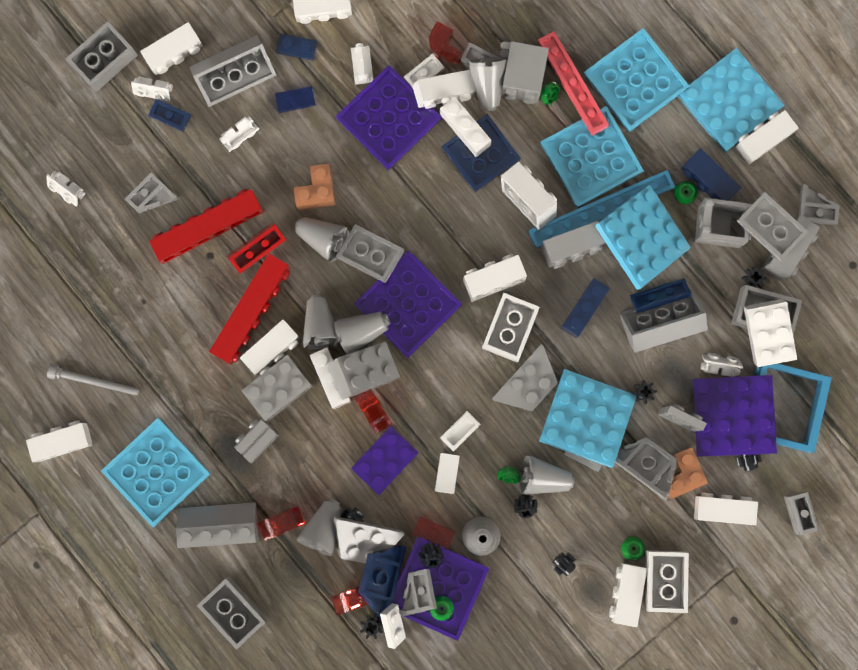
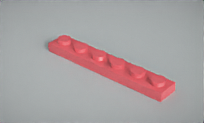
[538,31,609,136]

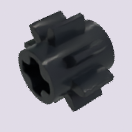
[741,266,767,288]
[632,380,657,404]
[736,455,762,471]
[514,494,538,518]
[340,507,364,522]
[418,543,444,568]
[552,552,576,576]
[360,615,383,639]

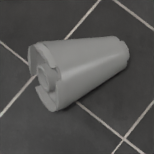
[469,57,507,111]
[294,217,349,262]
[303,295,342,350]
[334,312,390,355]
[519,456,575,495]
[297,499,342,556]
[462,517,501,556]

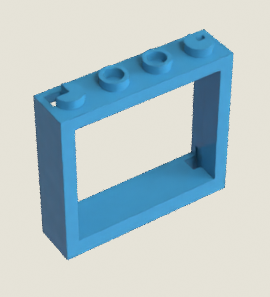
[753,364,832,453]

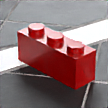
[226,223,286,274]

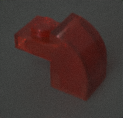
[429,21,462,64]
[355,389,392,434]
[257,506,305,541]
[330,585,368,615]

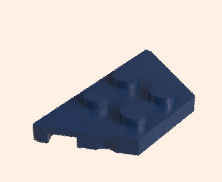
[358,545,407,619]

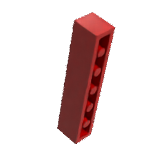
[149,189,264,264]
[209,253,291,365]

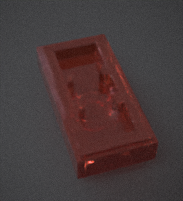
[412,517,455,549]

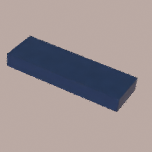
[630,278,691,313]

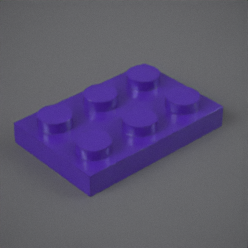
[351,426,419,495]

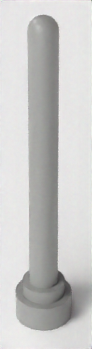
[47,363,139,395]

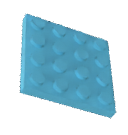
[583,28,690,133]
[678,48,784,153]
[540,106,644,208]
[595,185,691,290]
[539,369,637,468]
[101,418,211,528]

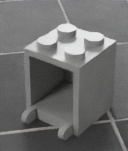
[499,41,549,104]
[694,198,752,248]

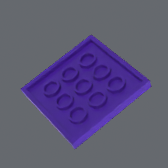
[335,65,442,171]
[354,250,462,358]
[693,375,777,457]
[392,536,489,641]

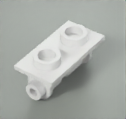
[351,43,373,85]
[131,76,173,101]
[219,116,259,152]
[47,171,85,207]
[700,353,743,377]

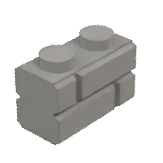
[234,419,279,463]
[784,491,819,535]

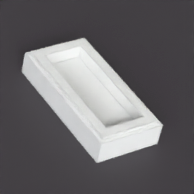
[440,411,481,451]
[435,453,460,494]

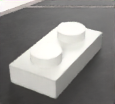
[404,53,445,88]
[380,603,406,649]

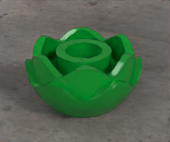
[540,82,560,105]
[674,181,698,205]
[497,466,521,485]
[621,536,645,561]
[430,596,454,621]

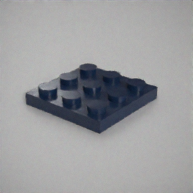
[442,114,521,193]

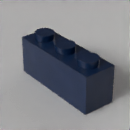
[681,148,742,201]
[561,278,610,339]

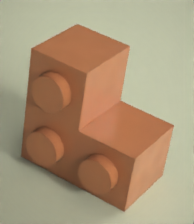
[294,163,336,211]
[668,447,708,499]

